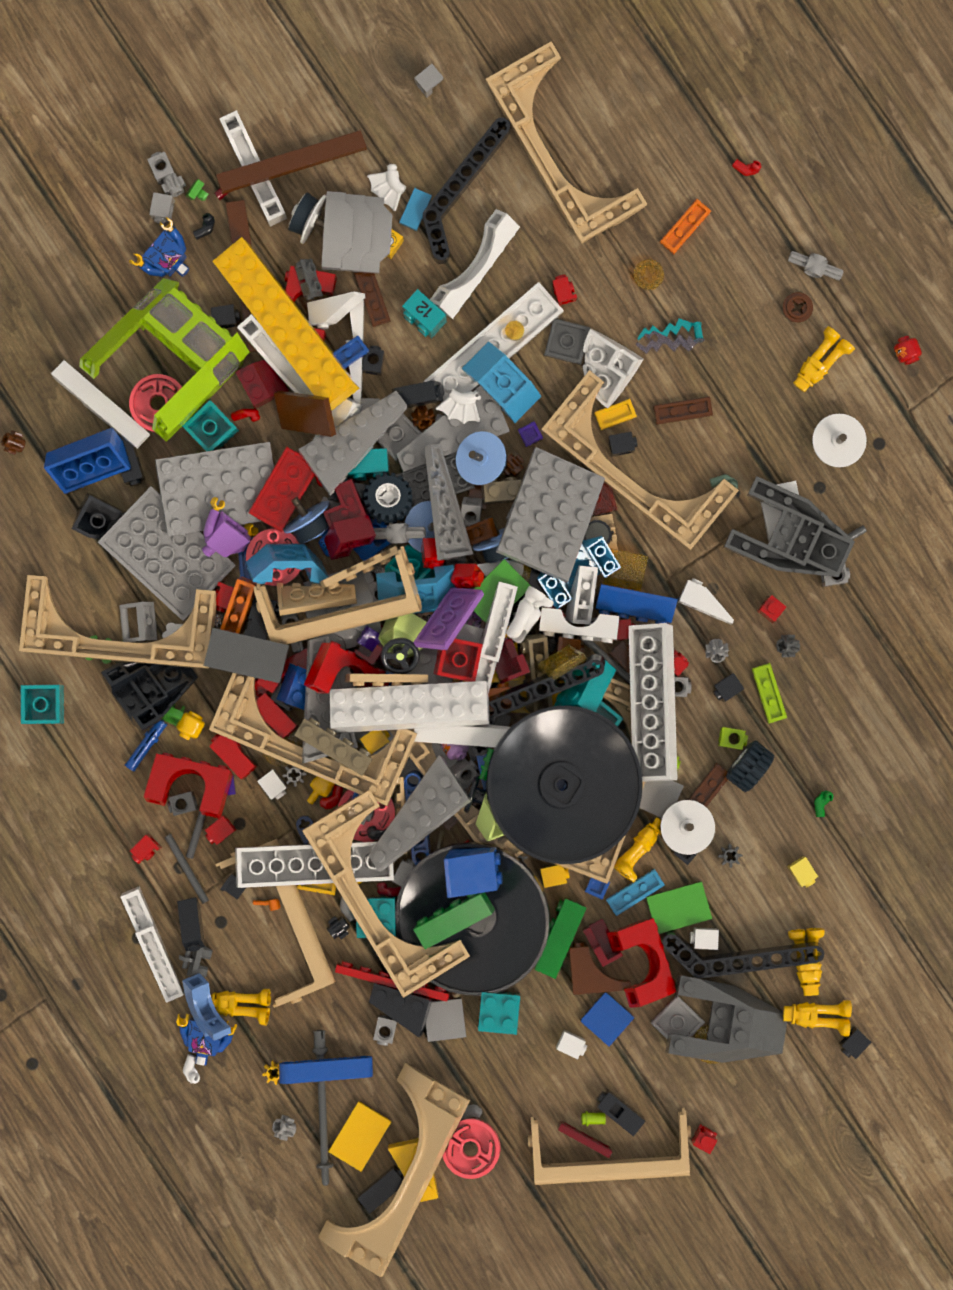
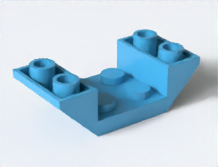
[461,341,542,423]
[537,536,621,609]
[246,544,329,584]
[376,565,455,614]

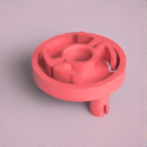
[129,374,182,433]
[246,528,301,586]
[338,789,395,842]
[443,1118,501,1179]

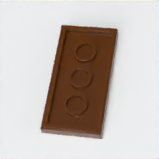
[274,391,336,437]

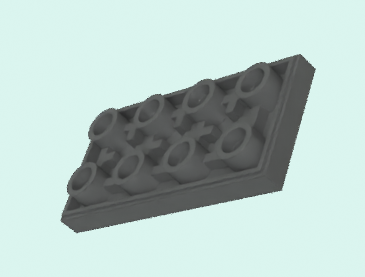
[396,453,475,511]
[203,628,289,683]

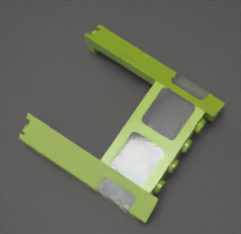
[79,278,250,442]

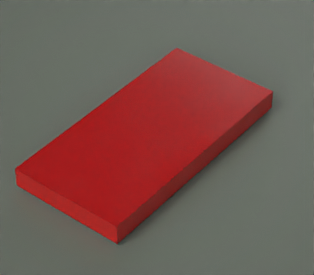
[248,446,315,532]

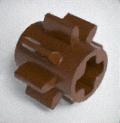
[411,405,435,430]
[1,430,26,455]
[504,454,524,477]

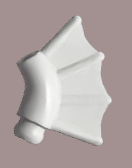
[367,164,406,211]
[436,389,481,424]

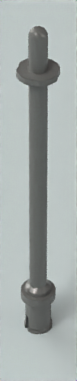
[312,1030,334,1186]

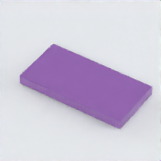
[413,588,484,650]

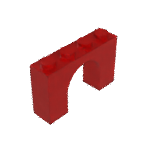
[284,266,337,341]
[304,641,389,694]
[210,693,299,780]
[144,753,233,819]
[607,918,676,1008]

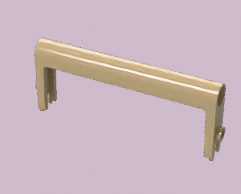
[254,546,422,644]
[215,839,336,1008]
[528,1108,691,1185]

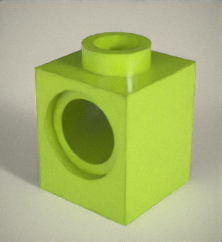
[718,727,748,750]

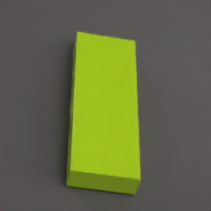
[751,663,787,724]

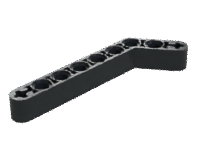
[423,117,510,264]
[472,654,606,756]
[663,930,824,978]

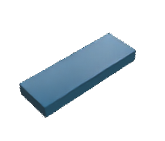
[606,869,665,916]

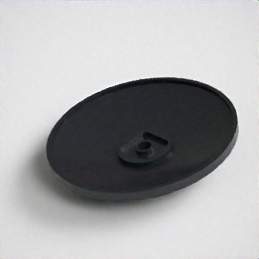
[486,706,643,864]
[395,842,550,996]

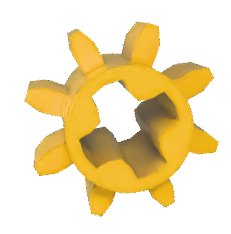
[262,1060,282,1085]

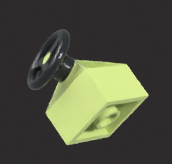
[378,613,427,674]
[464,776,504,842]

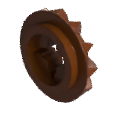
[782,292,813,323]

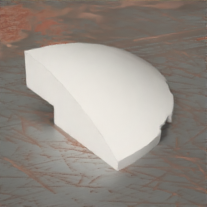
[583,329,644,408]

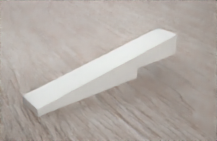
[346,300,364,403]
[51,360,150,449]
[476,582,518,694]
[414,725,510,747]
[121,886,184,1003]

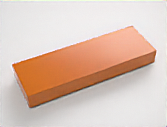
[660,199,711,255]

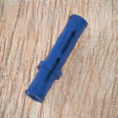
[125,719,168,772]

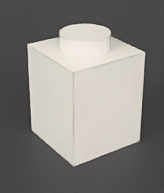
[257,769,288,800]
[690,927,719,950]
[556,1029,587,1059]

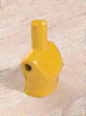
[307,776,335,804]

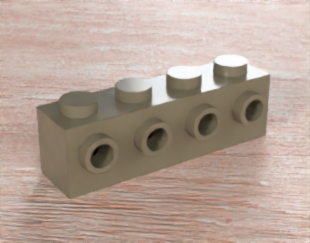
[481,477,522,505]
[520,634,553,713]
[294,717,373,776]

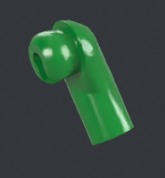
[814,790,834,817]

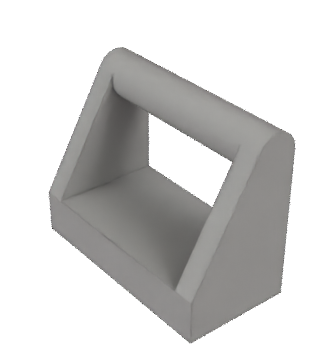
[119,602,157,643]

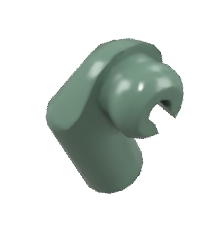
[709,474,738,489]

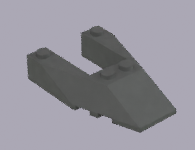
[723,476,855,577]
[665,975,787,1063]

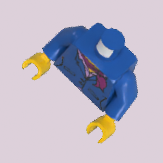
[129,217,190,277]
[176,1014,237,1065]

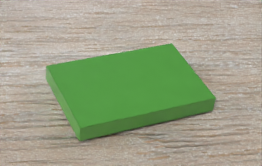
[474,559,532,623]
[646,881,712,934]

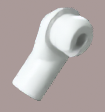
[183,1054,200,1084]

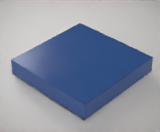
[580,992,635,1046]

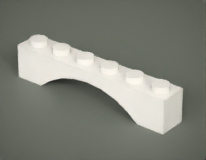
[219,110,287,227]
[430,209,520,319]
[237,314,314,396]

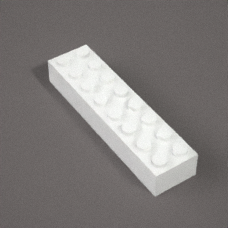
[629,623,677,782]
[330,681,490,733]
[235,841,394,888]

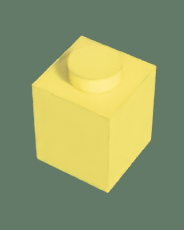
[787,856,818,888]

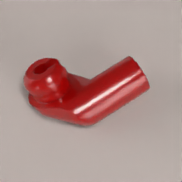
[231,408,260,422]

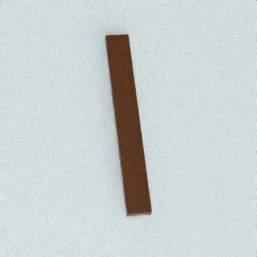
[216,130,367,194]
[226,200,257,353]

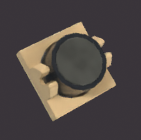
[583,514,618,553]

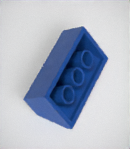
[44,427,131,494]
[595,584,678,624]

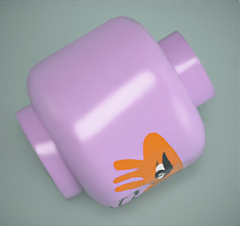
[441,744,469,761]

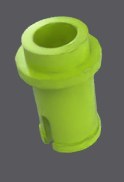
[581,1111,606,1126]

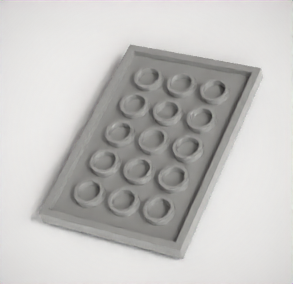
[155,442,274,536]
[496,447,605,582]
[98,486,236,621]

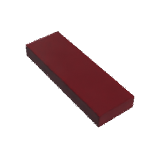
[557,1121,612,1158]

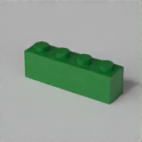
[413,892,495,949]
[534,897,587,979]

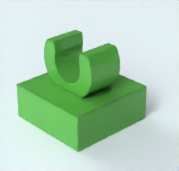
[185,179,209,201]
[162,703,185,726]

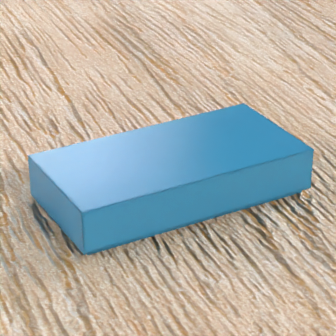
[399,188,432,231]

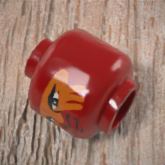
[894,335,922,365]

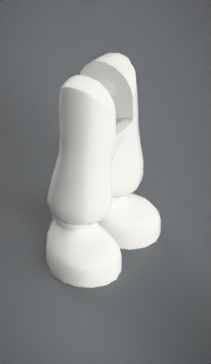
[506,586,554,643]

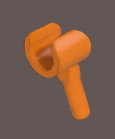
[253,899,281,911]

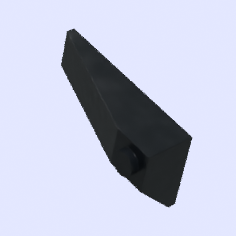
[71,492,126,539]

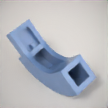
[182,973,231,1041]

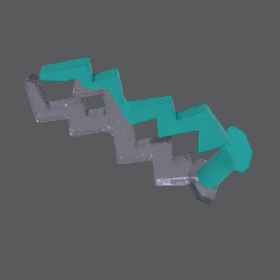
[636,318,704,355]

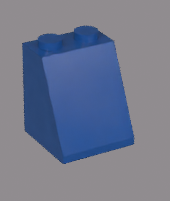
[444,847,502,898]

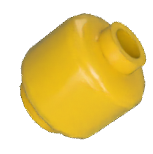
[176,711,205,740]

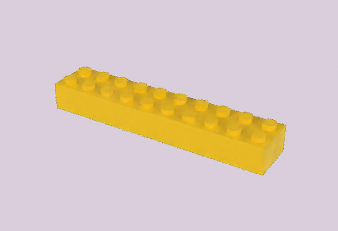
[213,237,360,411]

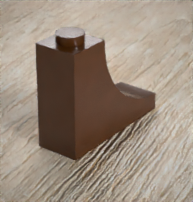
[569,942,631,995]

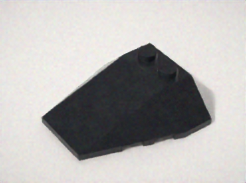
[101,661,198,731]

